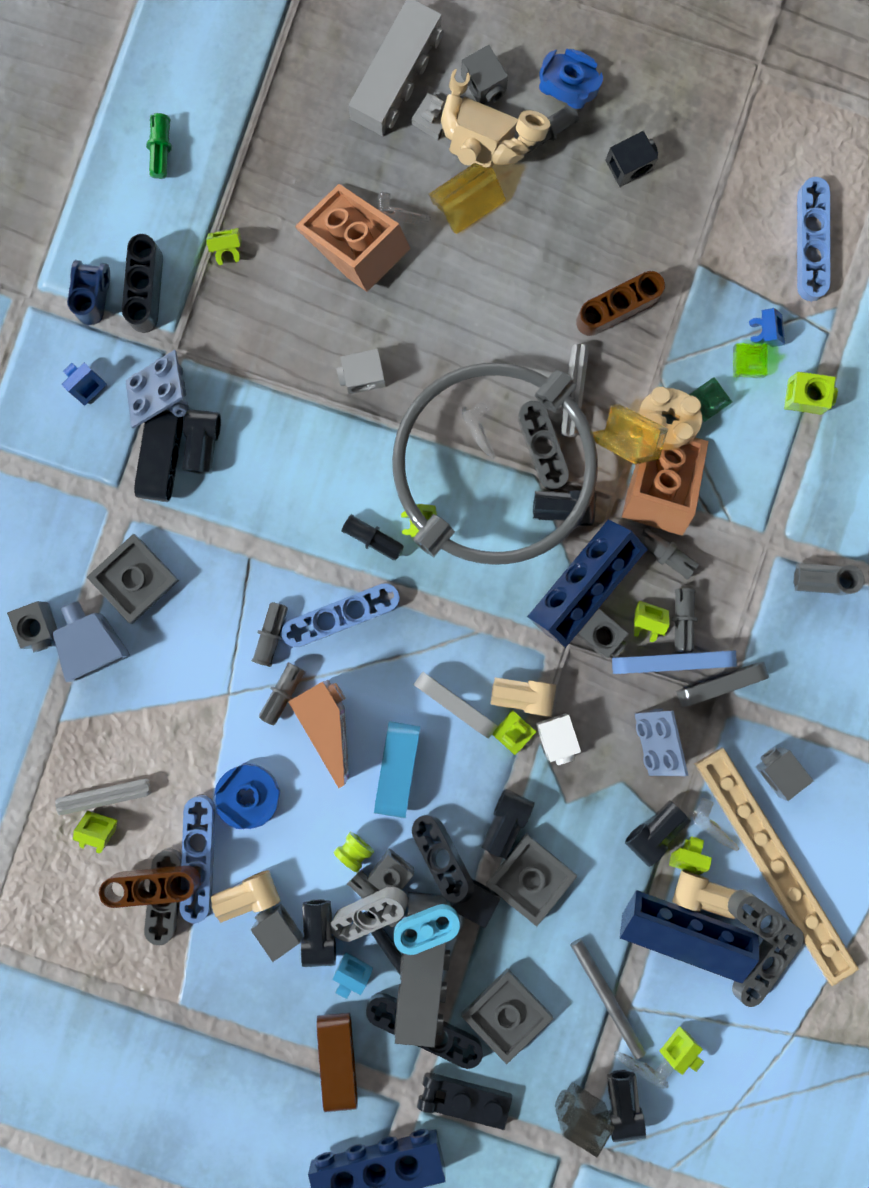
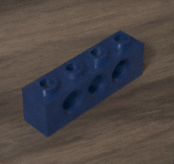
[527,519,648,648]
[308,1129,446,1188]

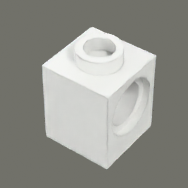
[536,713,581,765]

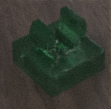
[689,377,732,422]

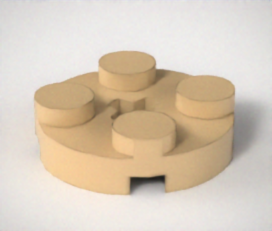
[637,387,702,450]

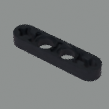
[366,993,483,1069]

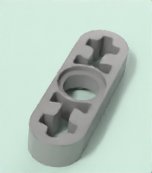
[413,672,498,739]
[330,887,409,942]

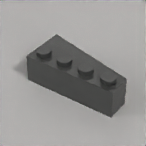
[394,892,450,1047]

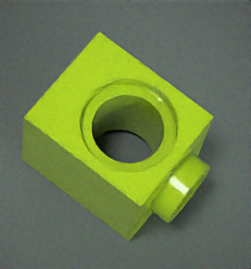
[784,372,838,415]

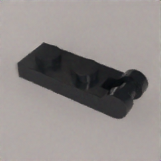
[417,1072,512,1130]

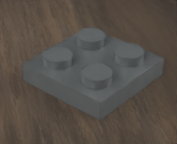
[87,534,179,624]
[486,833,577,927]
[461,968,553,1065]

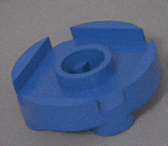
[539,49,603,109]
[214,764,281,829]

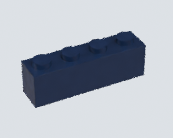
[620,890,759,984]

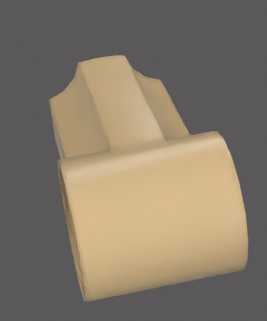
[490,677,557,717]
[210,870,281,923]
[672,870,738,919]

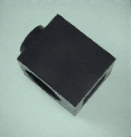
[605,130,658,187]
[450,879,500,928]

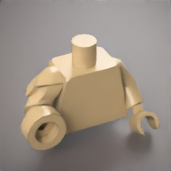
[441,69,550,168]

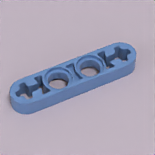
[797,177,830,302]
[282,583,400,647]
[612,650,737,674]
[180,795,215,924]

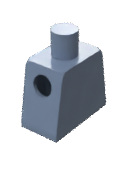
[53,601,130,682]

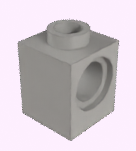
[336,349,385,394]

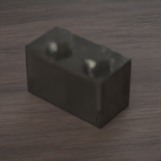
[555,1082,615,1158]

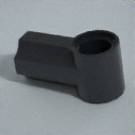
[182,409,221,474]
[533,490,597,526]
[481,789,535,859]
[625,800,691,867]
[301,899,336,967]
[607,1070,646,1142]

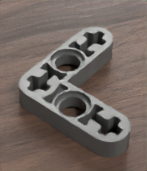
[728,889,804,1007]

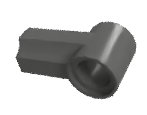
[793,563,865,596]

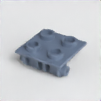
[126,350,189,429]
[635,708,689,776]

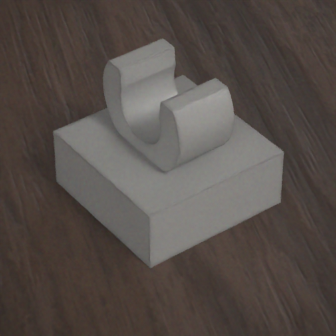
[412,93,445,140]

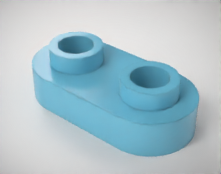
[394,904,460,955]

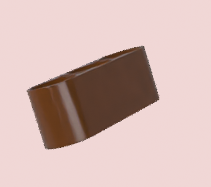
[576,271,665,336]
[99,866,201,908]
[317,1013,358,1113]

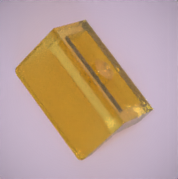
[428,163,506,234]
[592,404,668,464]

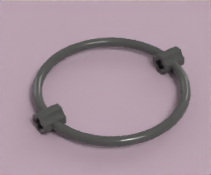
[392,363,598,565]

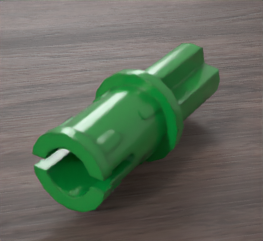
[146,113,172,179]

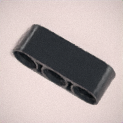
[122,234,163,333]
[134,410,183,502]

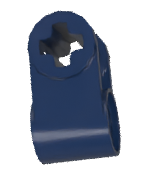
[67,260,111,325]

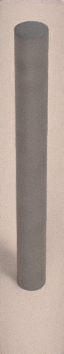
[570,939,646,1059]

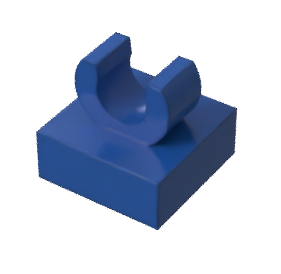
[749,308,785,347]
[61,362,107,406]

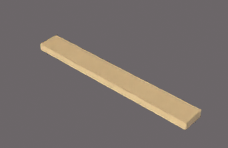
[694,747,859,986]

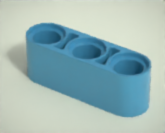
[374,721,421,818]

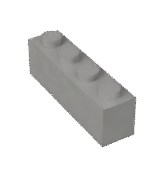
[348,0,444,137]

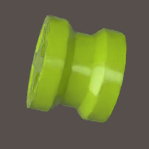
[333,831,374,873]

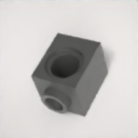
[461,45,508,104]
[7,601,57,653]
[576,609,628,658]
[755,747,814,801]
[368,848,414,890]
[251,904,303,962]

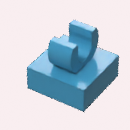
[332,952,373,999]

